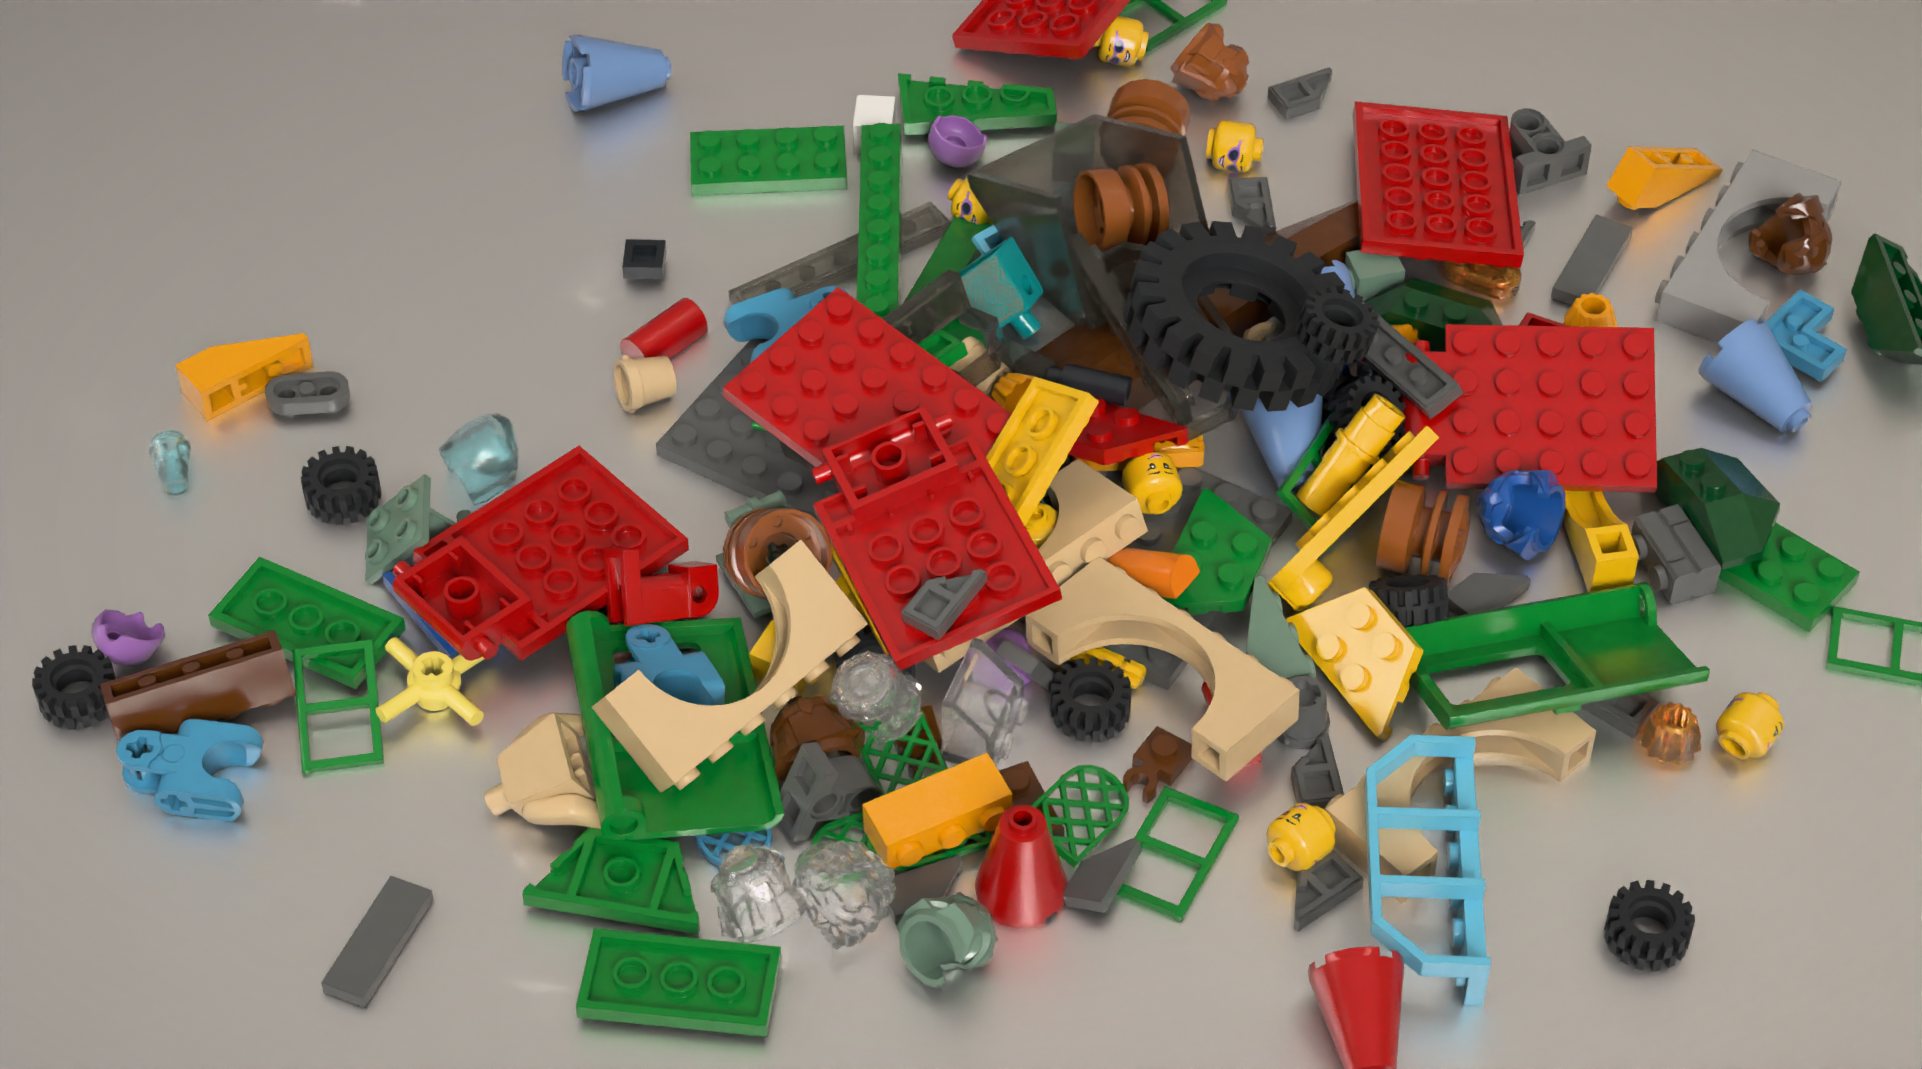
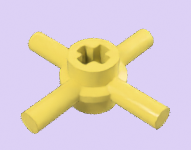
[375,637,485,726]

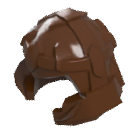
[1748,193,1832,275]
[770,695,865,782]

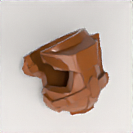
[1170,23,1249,101]

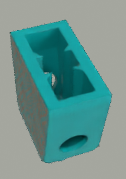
[943,236,1043,340]

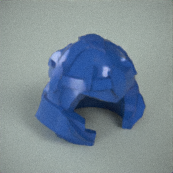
[1476,470,1565,561]

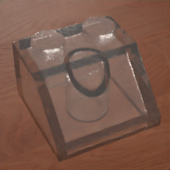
[942,638,1029,767]

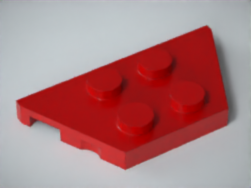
[1068,398,1189,466]

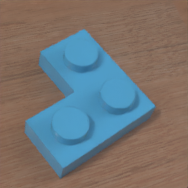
[1766,289,1847,382]

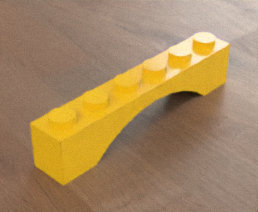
[1563,491,1639,592]

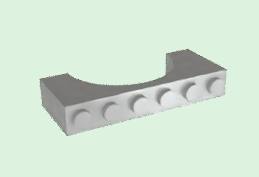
[1655,150,1842,343]

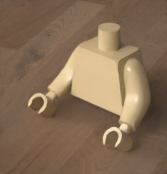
[484,713,601,829]

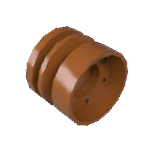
[1099,79,1190,180]
[1073,162,1169,254]
[1376,480,1470,585]
[723,508,832,599]

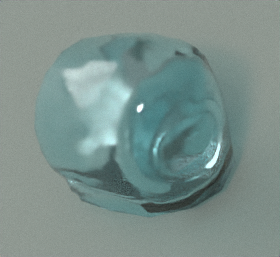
[439,413,519,505]

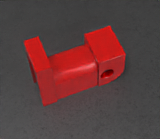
[604,546,719,626]

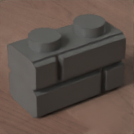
[1631,504,1721,605]

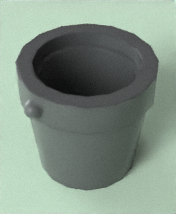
[1277,676,1330,749]

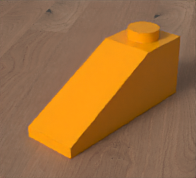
[1606,146,1723,210]
[175,333,314,421]

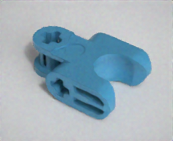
[723,286,849,363]
[613,624,725,706]
[116,719,264,822]

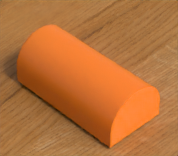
[1106,547,1200,599]

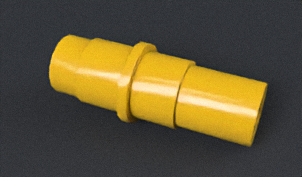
[1296,394,1405,516]

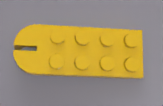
[986,376,1099,526]
[1267,426,1439,611]

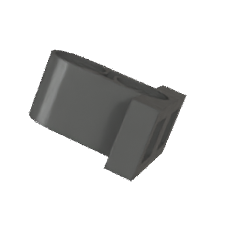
[1509,108,1592,195]
[780,742,882,842]

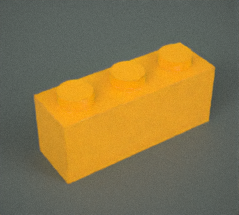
[862,753,1012,871]

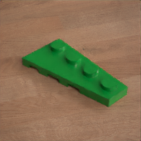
[898,73,1057,135]

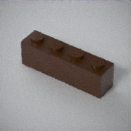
[100,630,296,746]

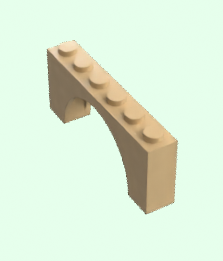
[923,459,1148,673]
[592,540,868,793]
[1025,556,1300,781]
[1325,667,1596,904]

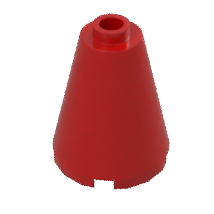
[975,805,1068,929]
[1308,946,1404,1069]

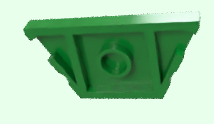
[1161,488,1272,615]
[522,827,700,935]

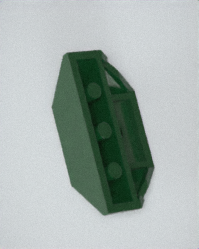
[1851,233,1922,364]
[1364,278,1503,352]
[1655,448,1780,569]

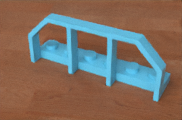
[1364,735,1491,1006]

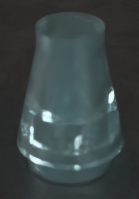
[148,430,191,495]

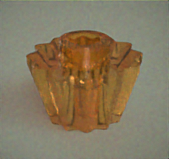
[1640,702,1702,765]

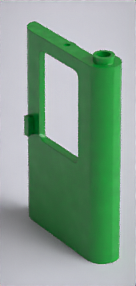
[566,611,785,841]

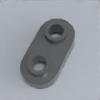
[265,371,350,415]

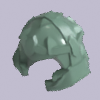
[896,892,998,990]

